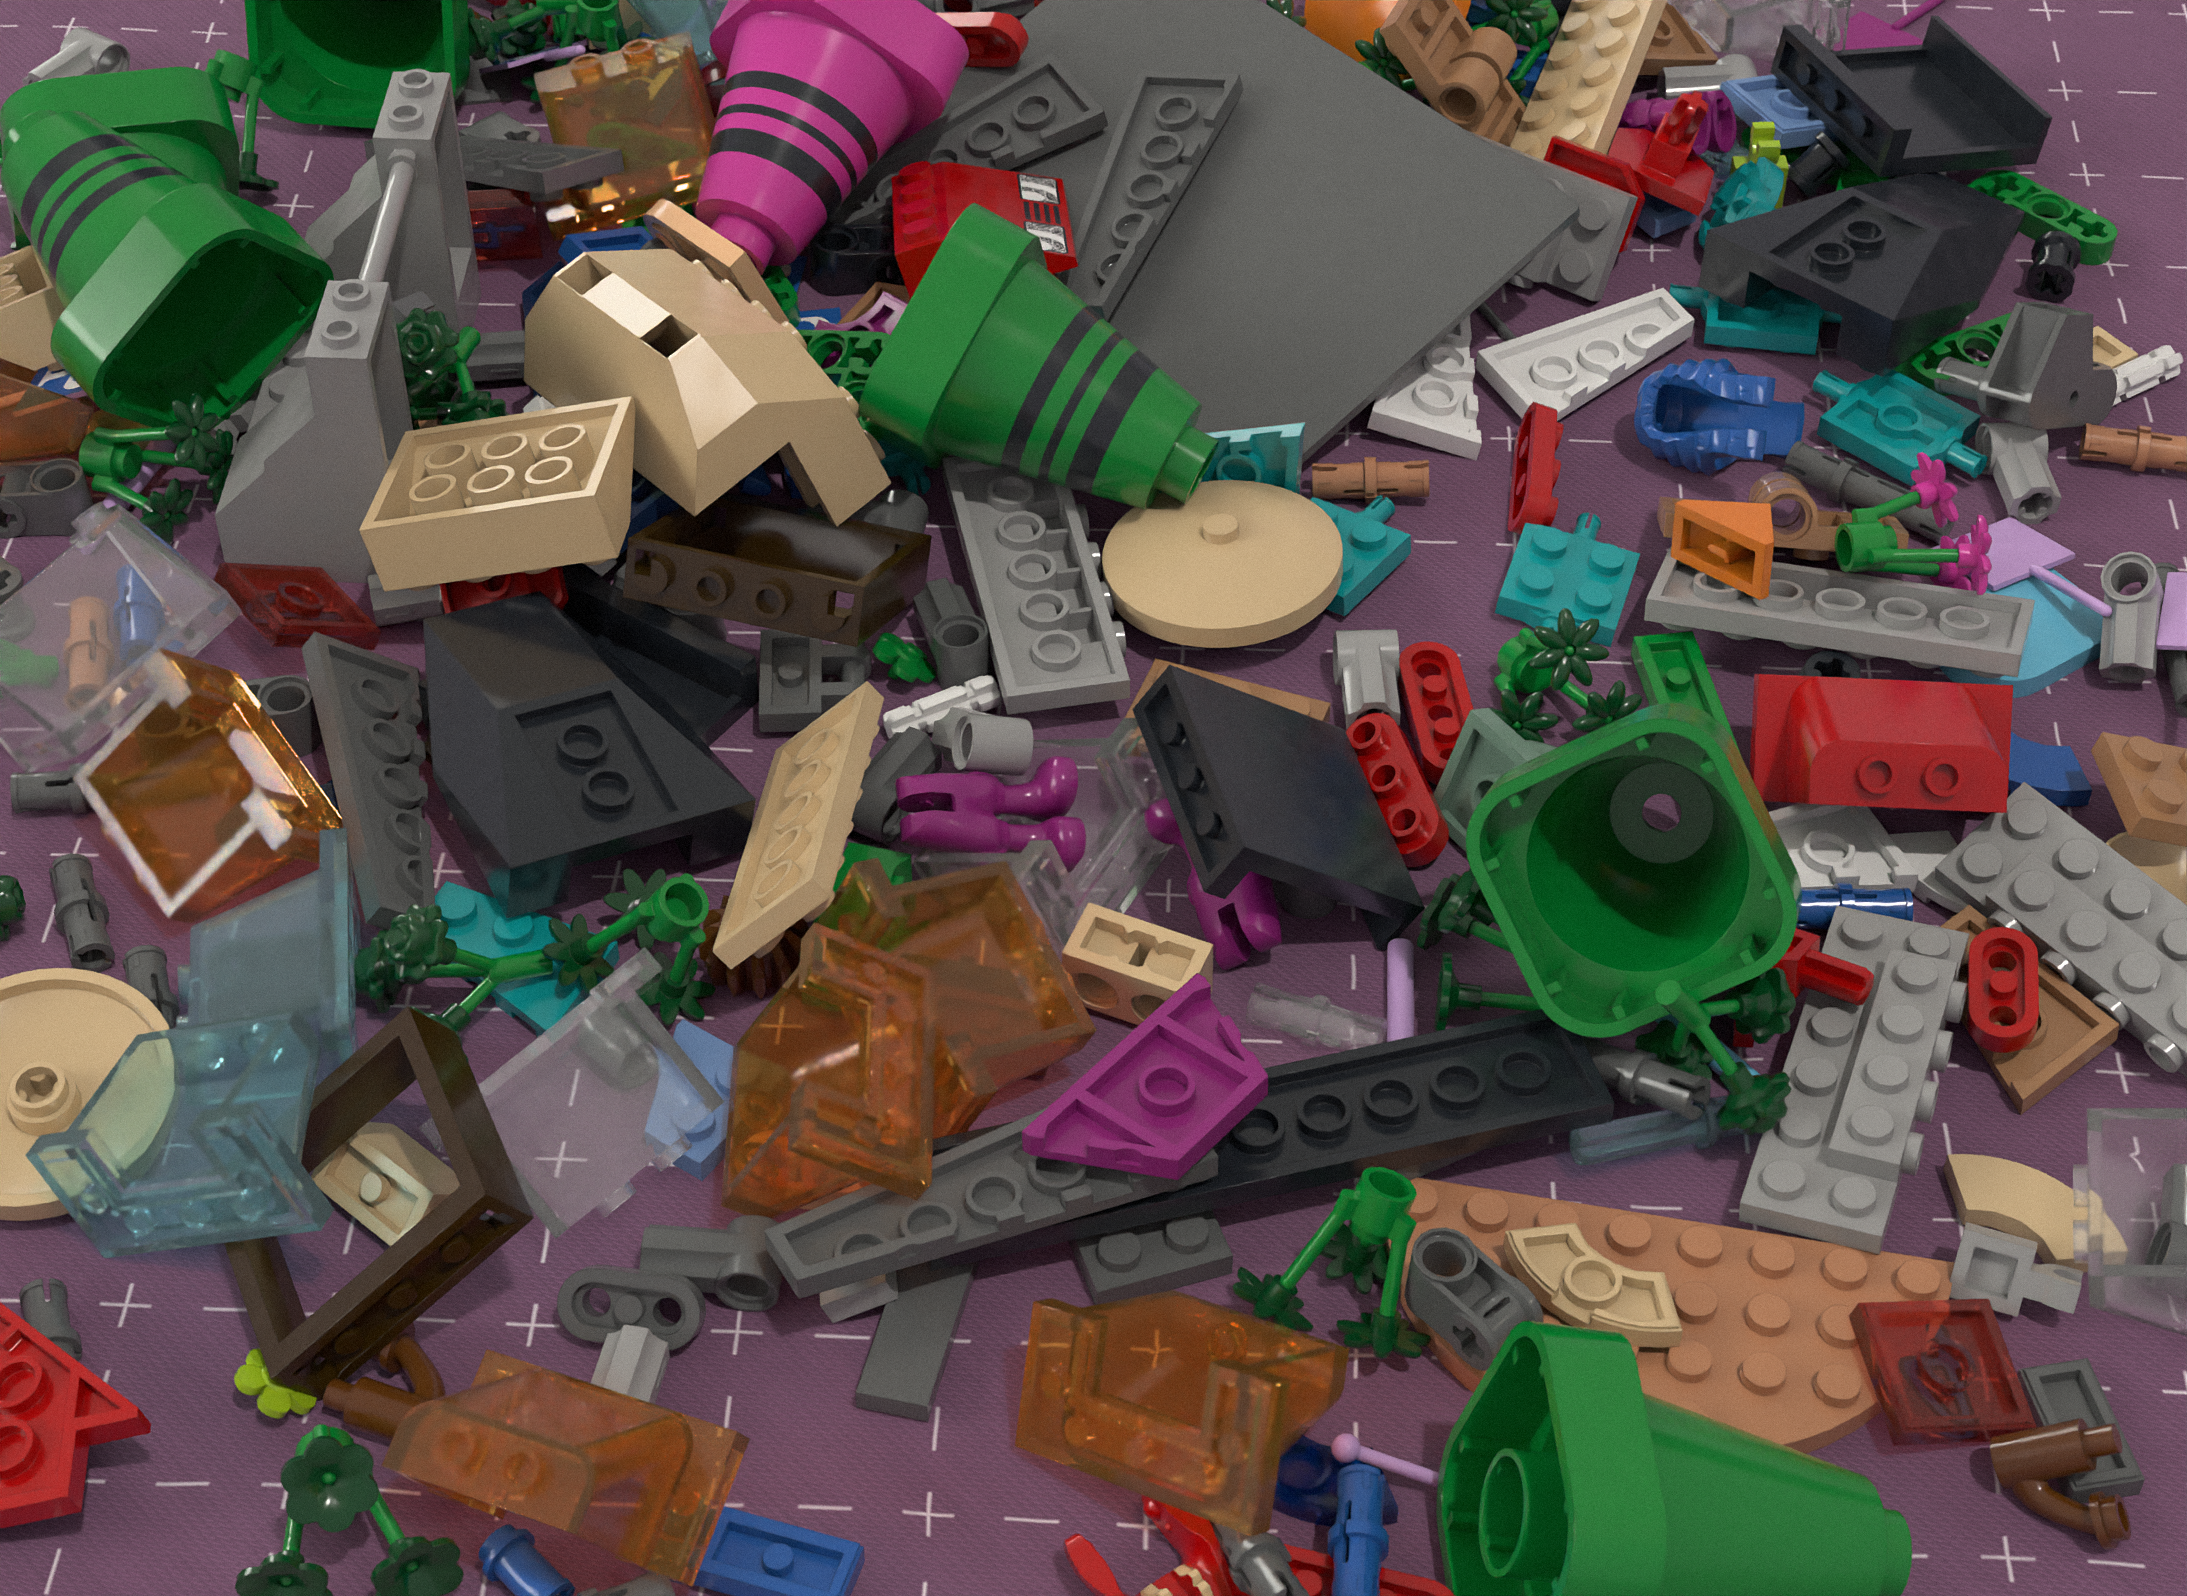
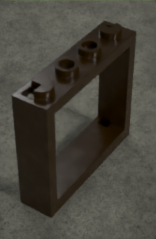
[623,493,932,647]
[204,1006,534,1400]

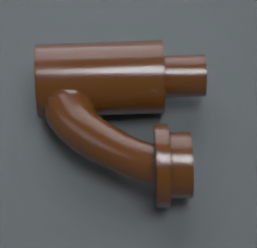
[323,1322,449,1454]
[1990,1418,2131,1550]

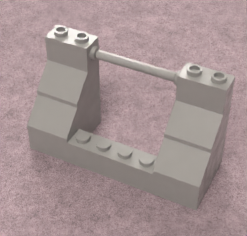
[215,69,482,583]

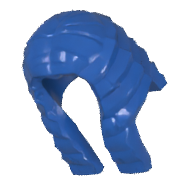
[1634,358,1805,476]

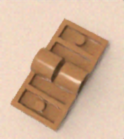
[1379,0,1526,147]
[1657,472,1909,561]
[2091,732,2187,847]

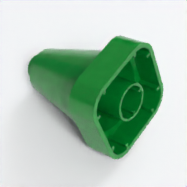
[1436,1321,1912,1596]

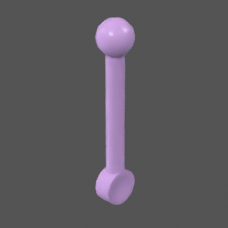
[1331,1433,1439,1488]

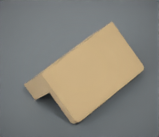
[309,1122,460,1246]

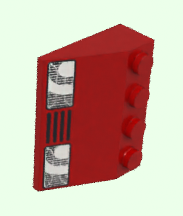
[891,161,1079,299]

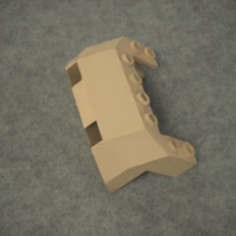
[524,249,891,526]

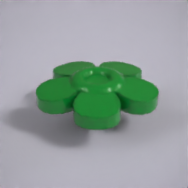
[872,632,936,683]

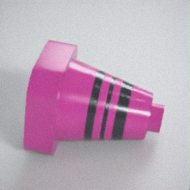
[695,0,969,276]

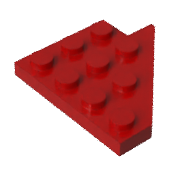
[0,1302,151,1529]

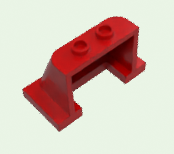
[1750,674,2013,813]

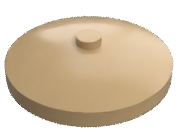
[1102,480,1343,648]
[0,968,184,1221]

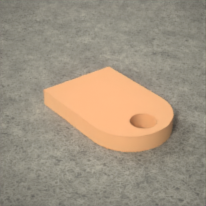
[643,199,789,324]

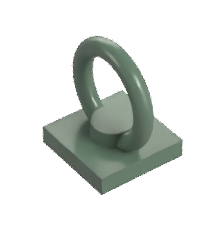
[1433,708,1558,852]

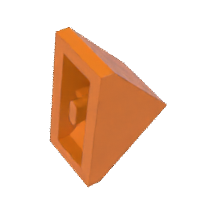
[1671,499,1774,600]

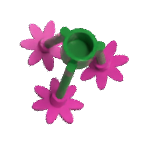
[1835,452,1992,595]

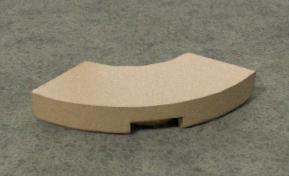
[1943,1154,2126,1272]
[1503,1223,1683,1348]

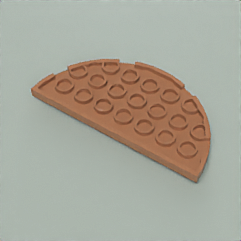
[1384,1177,1955,1454]

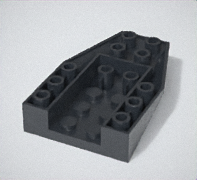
[1699,172,2026,377]
[423,591,756,919]

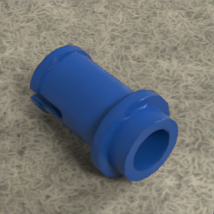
[478,1524,575,1596]

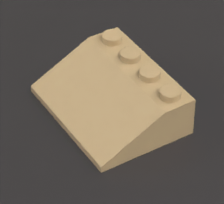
[359,396,636,592]

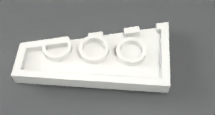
[1476,288,1695,421]
[1367,315,1482,461]

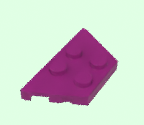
[1022,973,1268,1180]

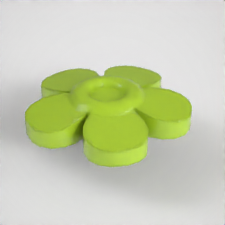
[234,1348,316,1419]

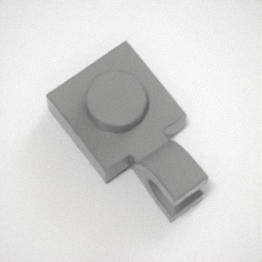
[1950,1222,2083,1317]

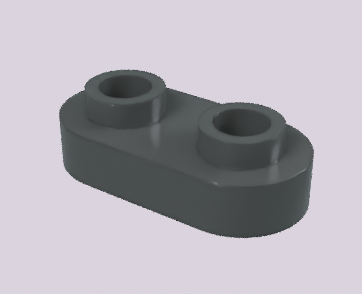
[557,1264,706,1350]

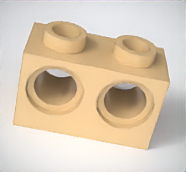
[1062,902,1213,1025]

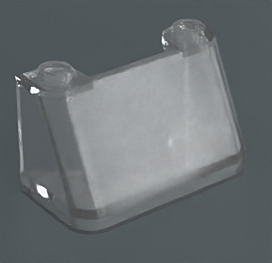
[0,502,242,773]

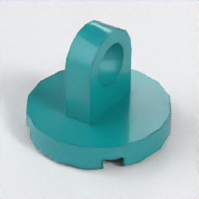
[1699,157,1784,249]

